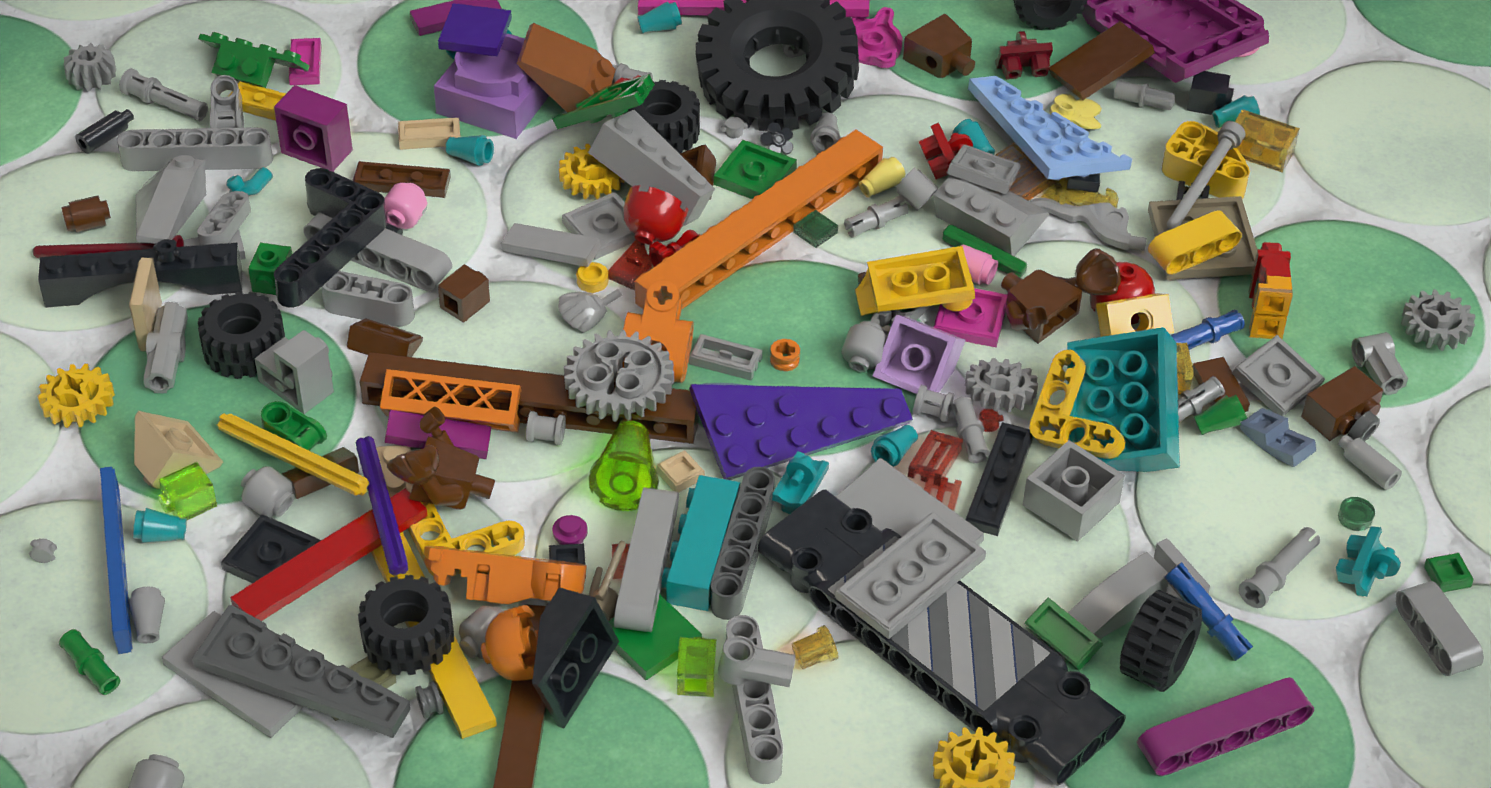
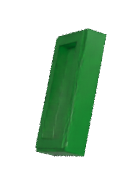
[1024,597,1104,671]

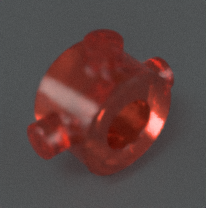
[978,409,1004,432]

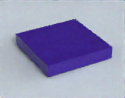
[438,3,512,57]

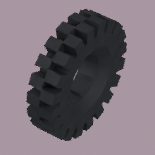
[695,0,859,131]

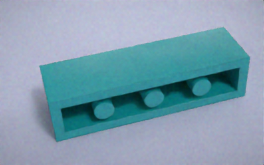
[661,475,740,611]

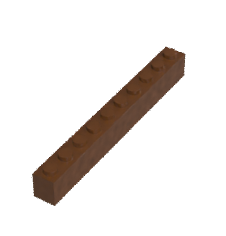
[359,352,699,444]

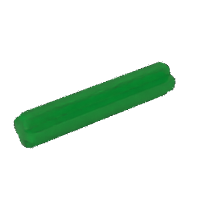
[942,224,1027,278]

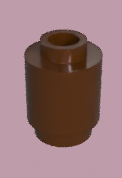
[61,195,111,233]

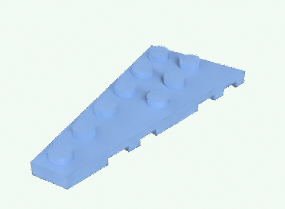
[968,76,1132,180]

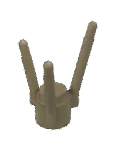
[589,541,626,621]

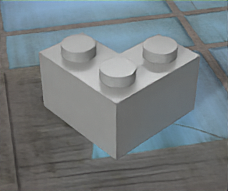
[255,330,334,414]

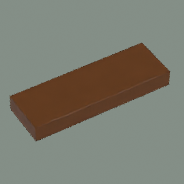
[353,161,451,198]

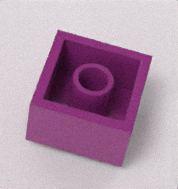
[274,85,353,172]

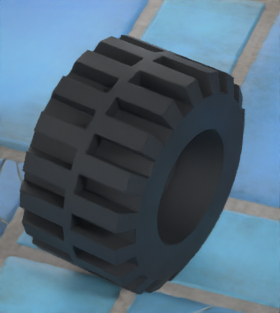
[1013,0,1087,30]
[624,80,700,154]
[198,292,285,379]
[358,575,454,675]
[1120,590,1202,692]

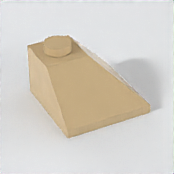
[134,411,223,490]

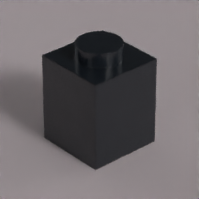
[1187,71,1234,115]

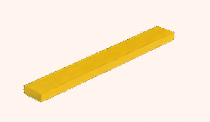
[371,532,497,739]

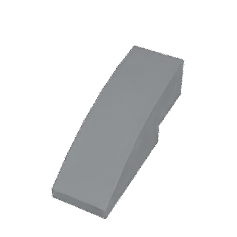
[1068,552,1169,639]

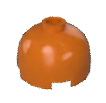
[481,605,539,681]

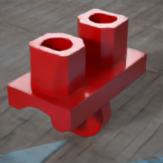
[919,122,973,180]

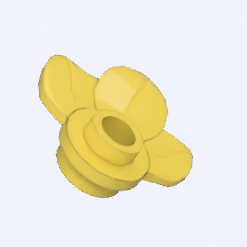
[1049,94,1102,129]

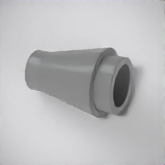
[810,112,841,152]
[128,586,165,644]

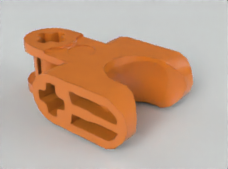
[623,280,694,383]

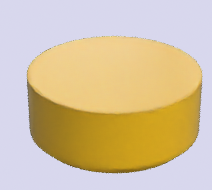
[576,262,609,293]

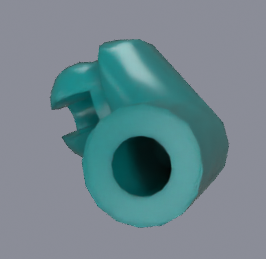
[226,167,273,196]

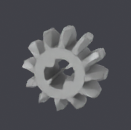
[63,42,116,92]

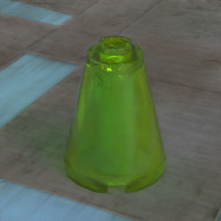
[589,421,659,511]

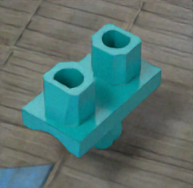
[772,451,829,514]
[1336,526,1401,597]

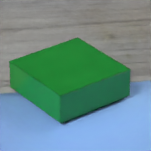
[1424,553,1474,592]

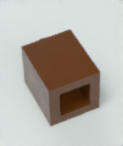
[438,264,490,323]

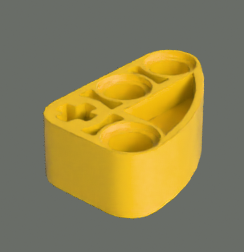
[1161,121,1250,199]

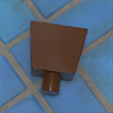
[903,13,975,78]

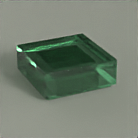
[793,210,838,248]

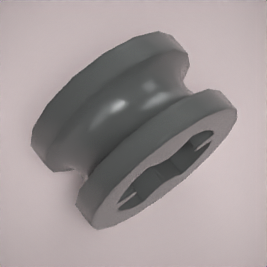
[415,681,443,719]

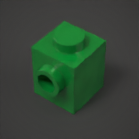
[248,242,292,295]

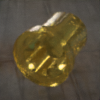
[792,625,839,670]

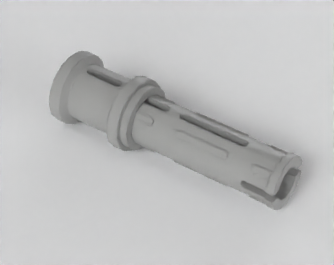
[119,68,208,121]
[1239,527,1320,608]

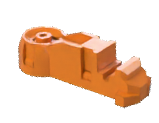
[424,545,587,604]

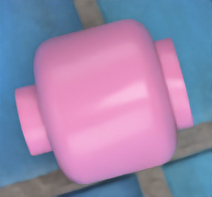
[384,183,428,229]

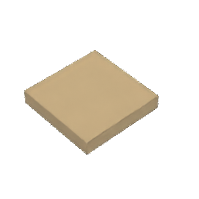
[129,258,162,351]

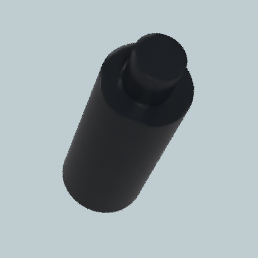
[75,109,134,154]

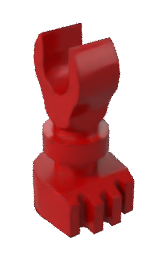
[649,230,701,267]

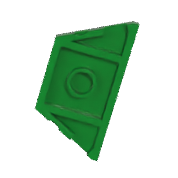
[552,74,655,130]

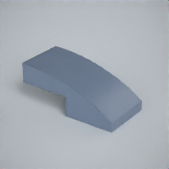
[1240,408,1316,467]

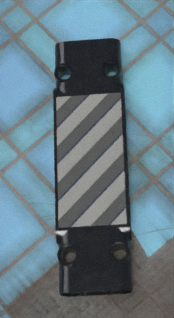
[758,489,1126,786]

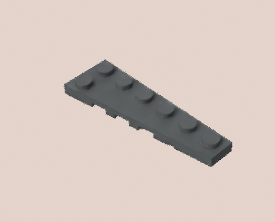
[192,605,411,738]

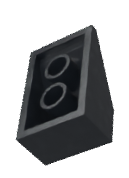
[532,587,619,728]

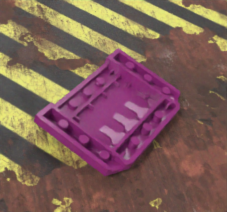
[1082,0,1269,83]

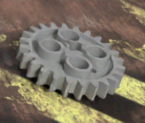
[564,330,674,421]

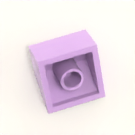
[873,315,966,394]

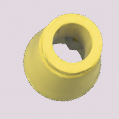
[859,157,906,198]

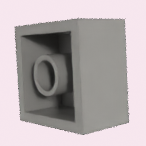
[1023,440,1125,542]

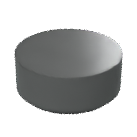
[1348,411,1380,441]

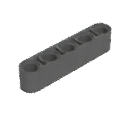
[711,467,775,620]

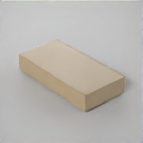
[398,118,460,150]

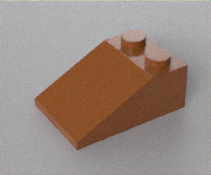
[516,23,616,113]

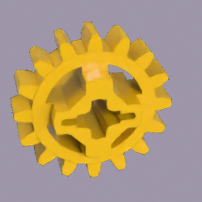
[559,143,625,199]
[38,363,115,428]
[932,727,1016,788]

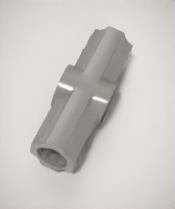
[143,302,188,393]

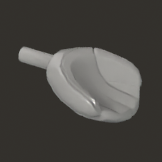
[558,289,622,333]

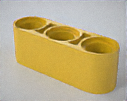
[1148,210,1242,275]

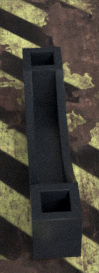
[38,242,242,308]

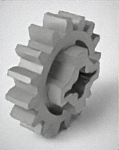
[1401,289,1475,351]
[964,358,1038,412]

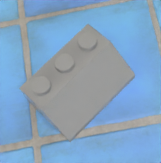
[933,175,1049,256]

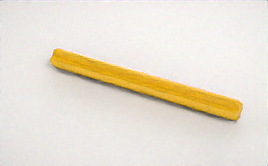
[217,413,369,496]

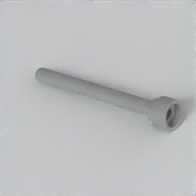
[1167,121,1246,229]

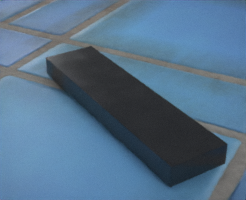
[965,422,1034,536]

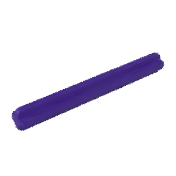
[355,436,409,576]

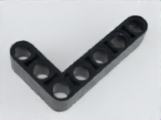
[274,168,387,308]

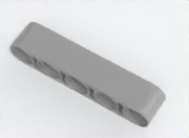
[117,127,273,171]
[303,212,452,291]
[614,487,679,632]
[726,615,783,784]

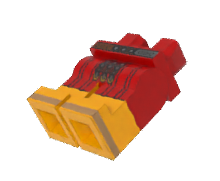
[1248,242,1293,339]

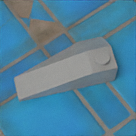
[136,155,206,244]

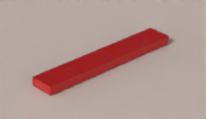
[230,488,428,621]

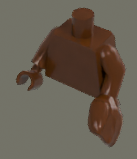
[1001,248,1121,344]
[387,407,495,510]

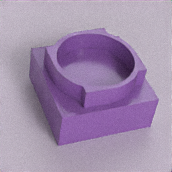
[434,33,549,139]

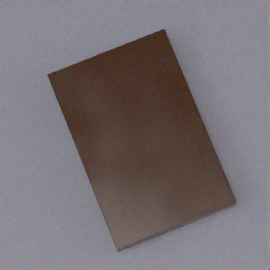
[1049,21,1155,100]

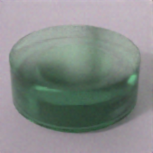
[1338,497,1375,531]

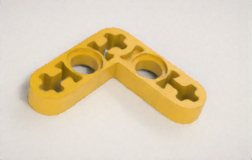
[1029,350,1125,459]
[408,502,525,576]

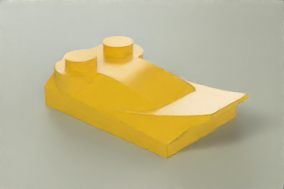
[855,246,975,316]

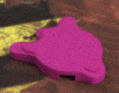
[851,7,903,68]

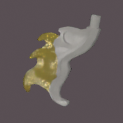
[1030,174,1147,250]

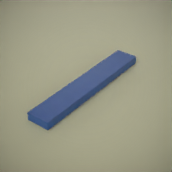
[100,466,133,654]

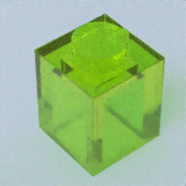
[158,462,217,520]
[677,637,717,697]

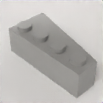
[588,110,715,226]

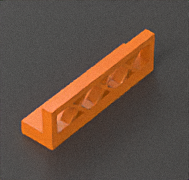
[380,369,521,432]

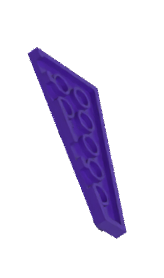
[689,384,913,480]

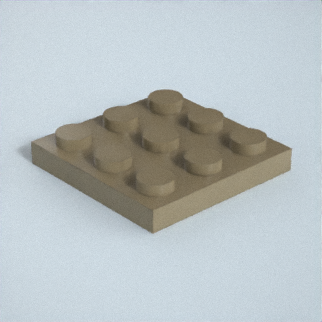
[1148,196,1257,280]

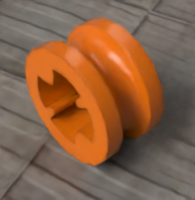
[770,339,800,371]

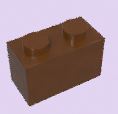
[1301,366,1384,441]

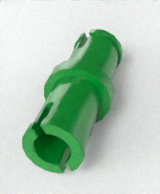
[59,629,121,695]

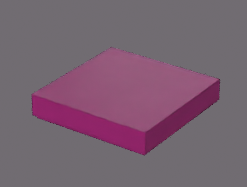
[934,288,1007,348]

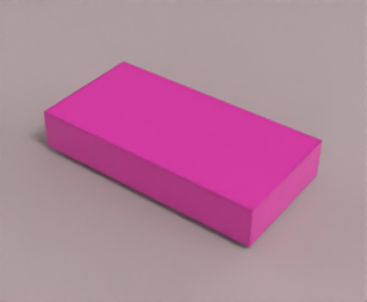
[289,38,322,85]

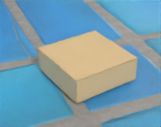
[657,450,705,492]

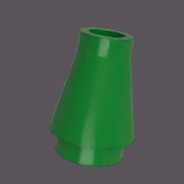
[1194,394,1247,435]

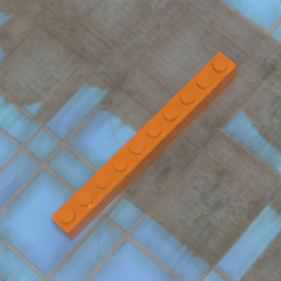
[635,129,883,310]

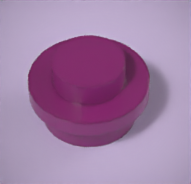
[552,515,588,545]

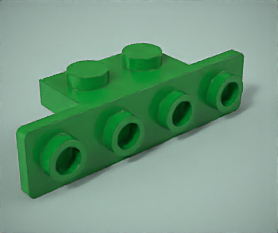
[198,32,310,88]

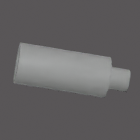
[1338,434,1402,490]

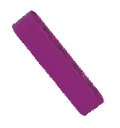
[1137,677,1314,776]

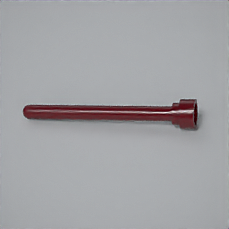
[32,235,184,258]

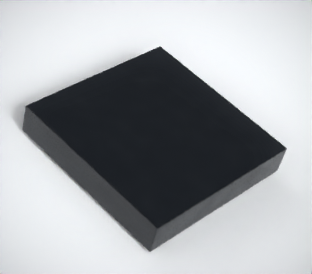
[221,515,321,583]

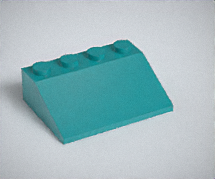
[1067,327,1180,472]

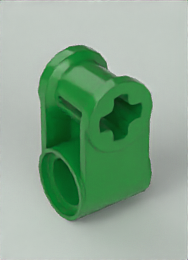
[261,401,327,451]

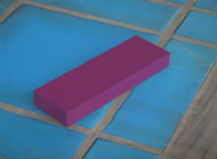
[410,0,502,36]
[384,410,492,459]

